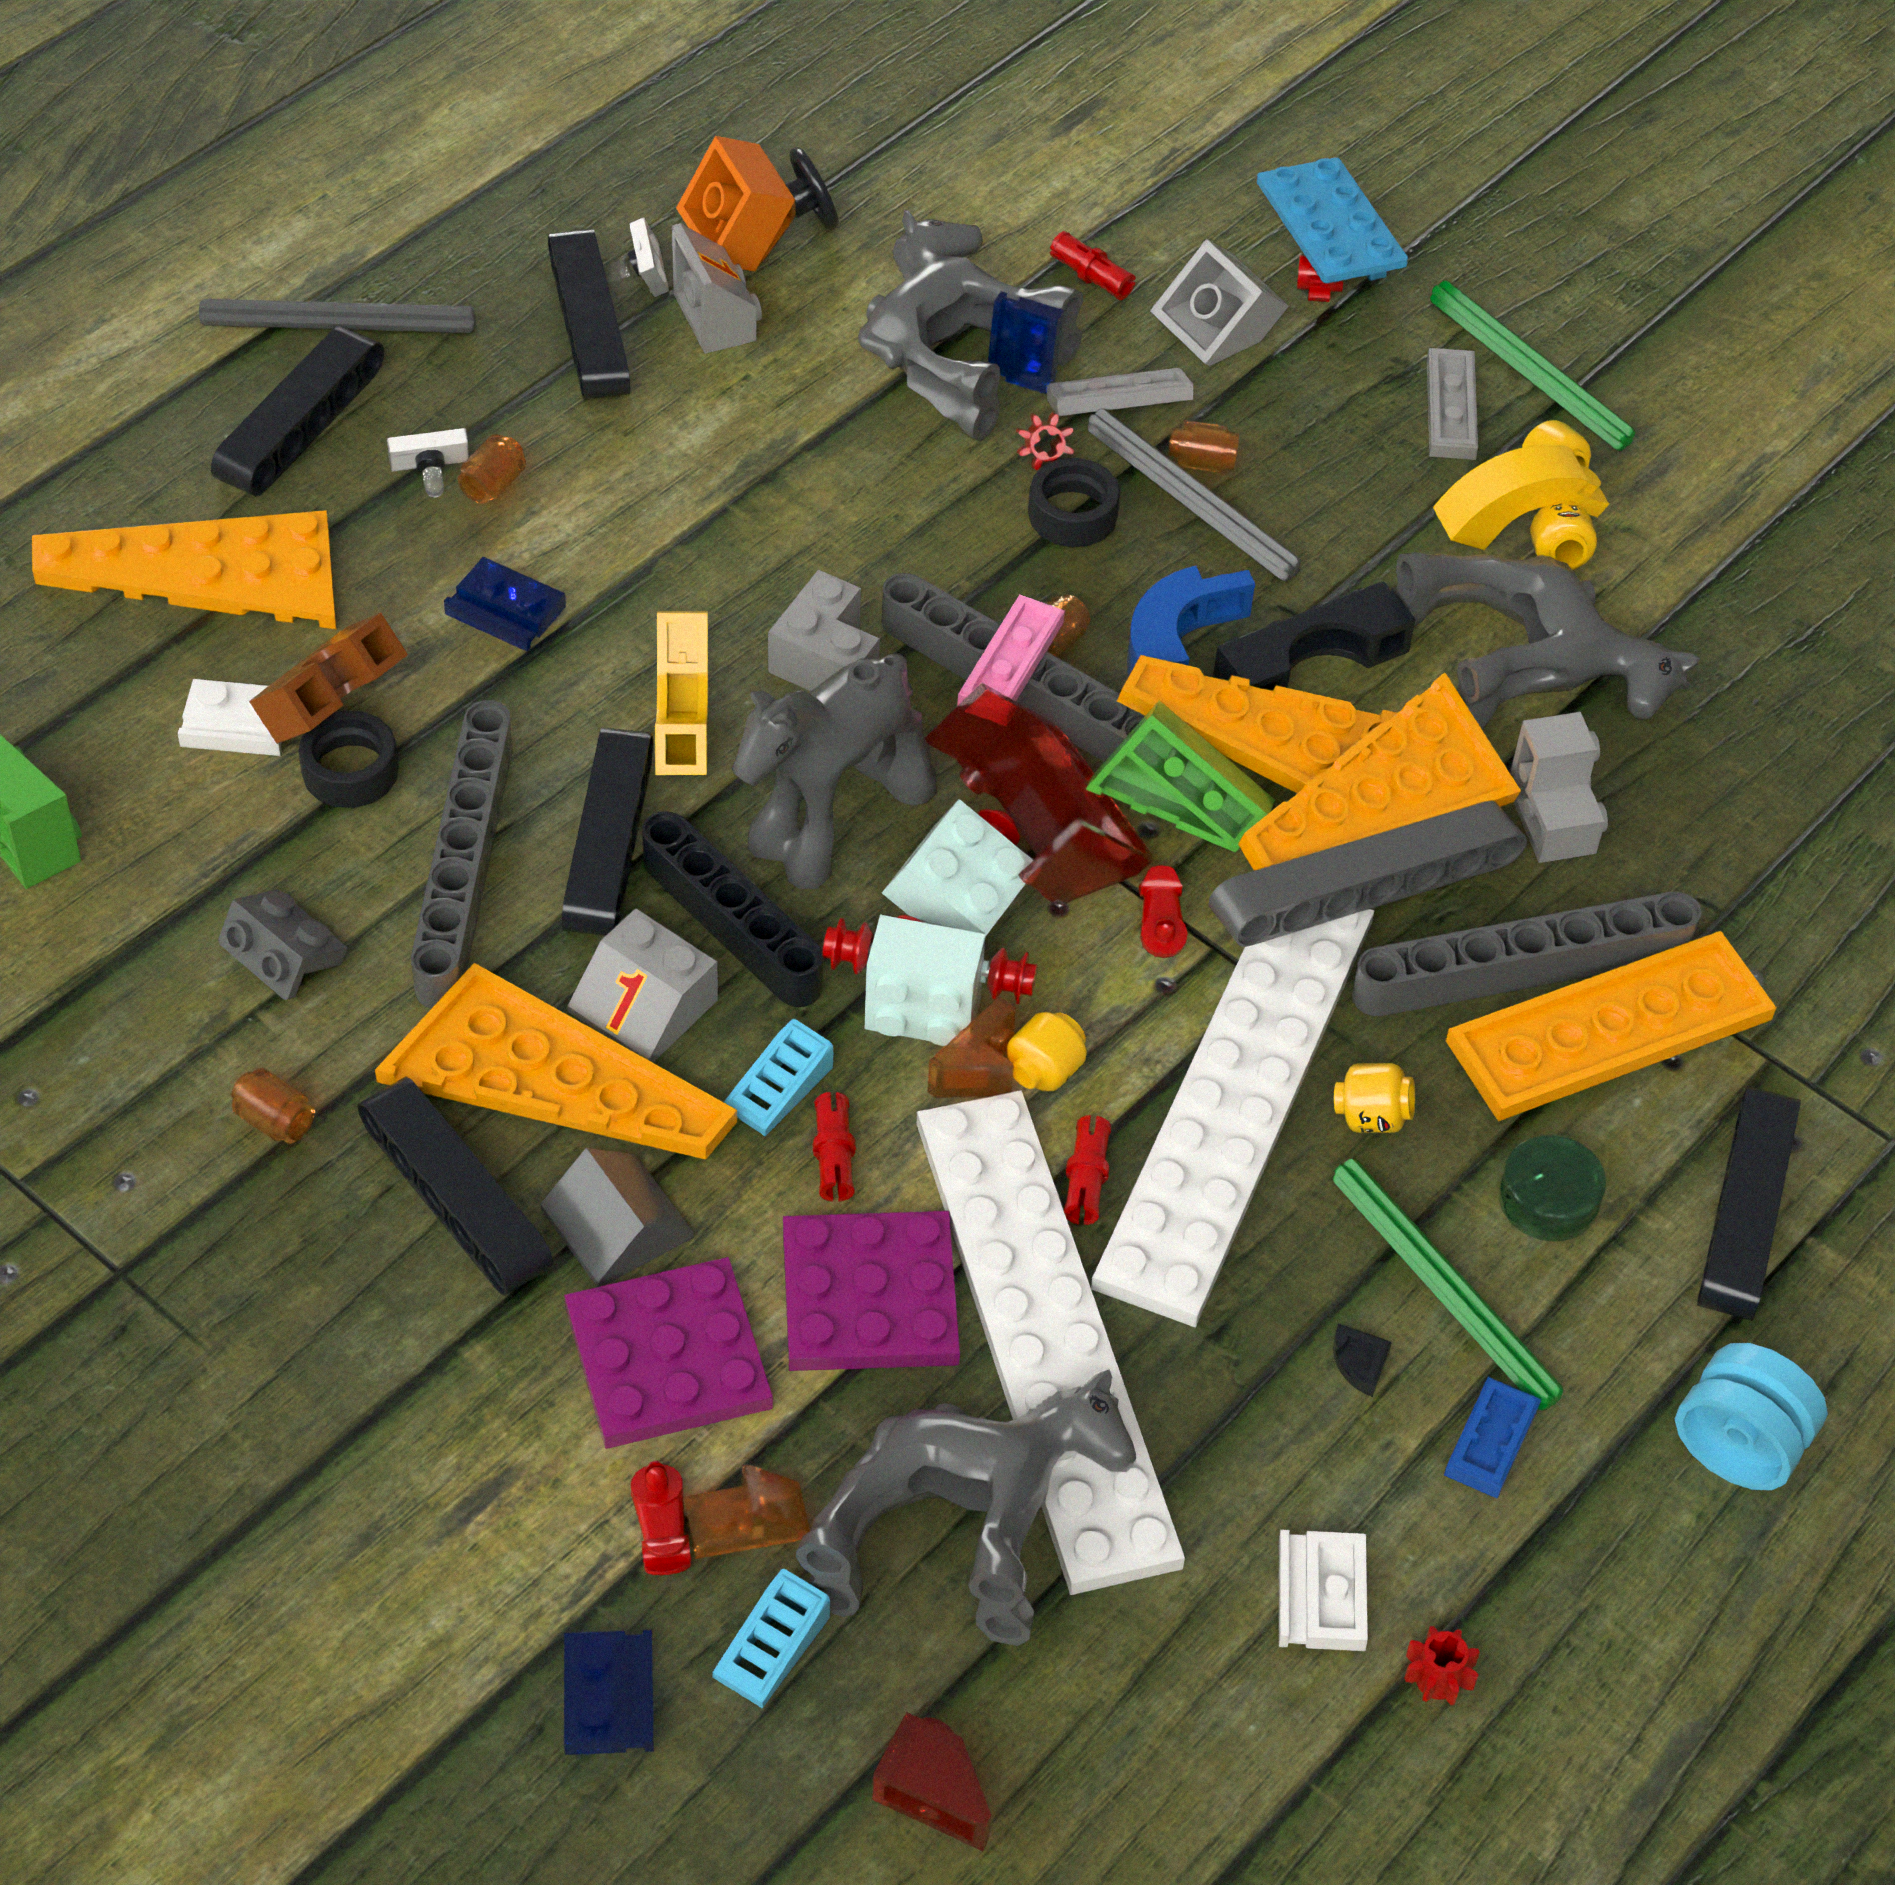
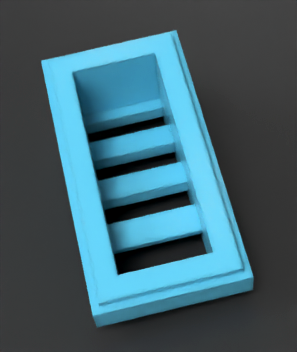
[724,1019,833,1136]
[713,1569,830,1708]

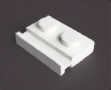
[178,679,282,756]
[1279,1530,1368,1651]

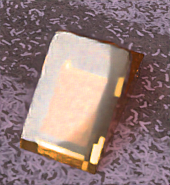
[927,996,1016,1098]
[684,1465,810,1559]

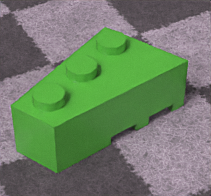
[1086,700,1275,853]
[0,734,82,889]

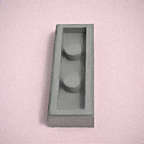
[1427,348,1478,460]
[1047,368,1193,416]

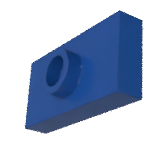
[1444,1377,1541,1499]

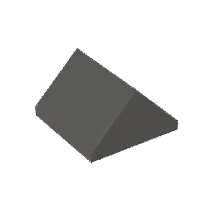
[541,1148,694,1287]

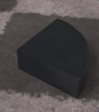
[1333,1324,1392,1397]

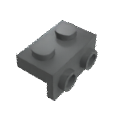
[218,889,348,1000]

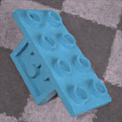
[1257,158,1408,283]

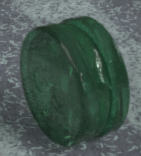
[1499,1135,1606,1242]

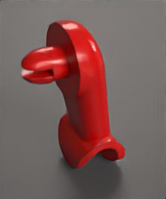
[1139,865,1188,958]
[631,1461,691,1576]

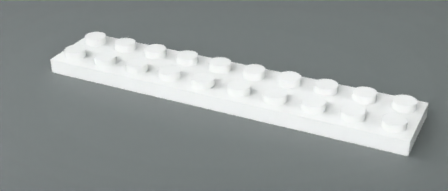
[1091,909,1374,1328]
[917,1090,1185,1595]

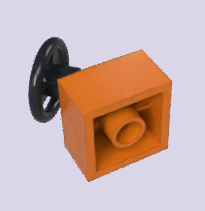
[676,136,839,272]

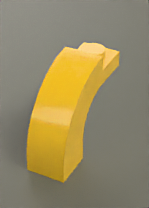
[1433,445,1609,550]
[655,611,708,775]

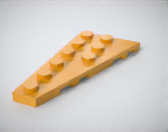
[32,510,337,630]
[1117,655,1397,793]
[1238,672,1521,871]
[375,963,737,1160]

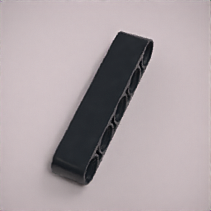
[548,228,631,400]
[211,326,384,497]
[562,727,654,936]
[642,811,823,1007]
[357,1076,554,1296]
[1697,1086,1801,1321]

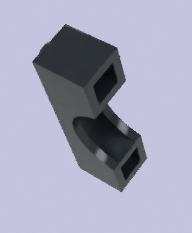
[1213,581,1416,691]

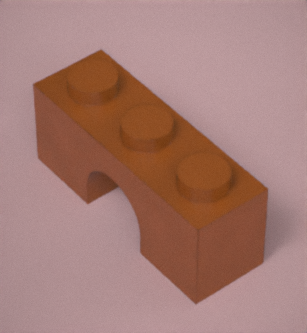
[249,612,408,744]

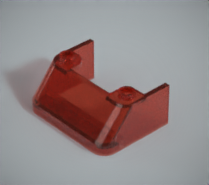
[925,682,1154,903]

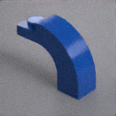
[1127,566,1255,677]

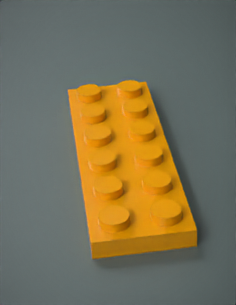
[1446,931,1777,1121]

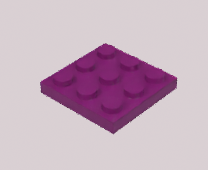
[783,1211,960,1371]
[564,1257,773,1449]

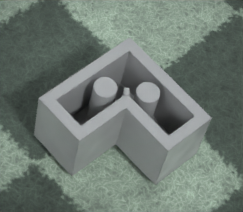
[768,570,880,691]
[1510,712,1608,863]

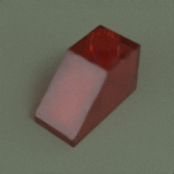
[872,1712,991,1851]

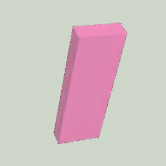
[957,594,1065,723]

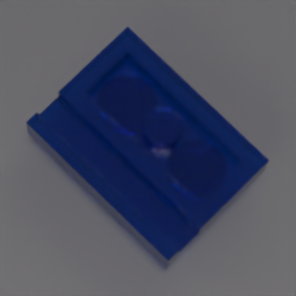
[988,291,1064,394]
[444,557,566,652]
[564,1630,654,1755]

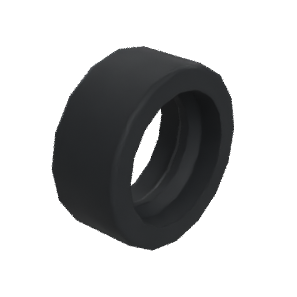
[1028,458,1120,547]
[298,710,399,808]

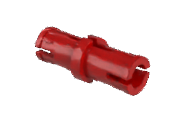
[1049,231,1136,300]
[813,1092,856,1202]
[1064,1115,1111,1225]

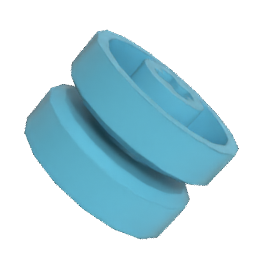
[1675,1343,1828,1490]

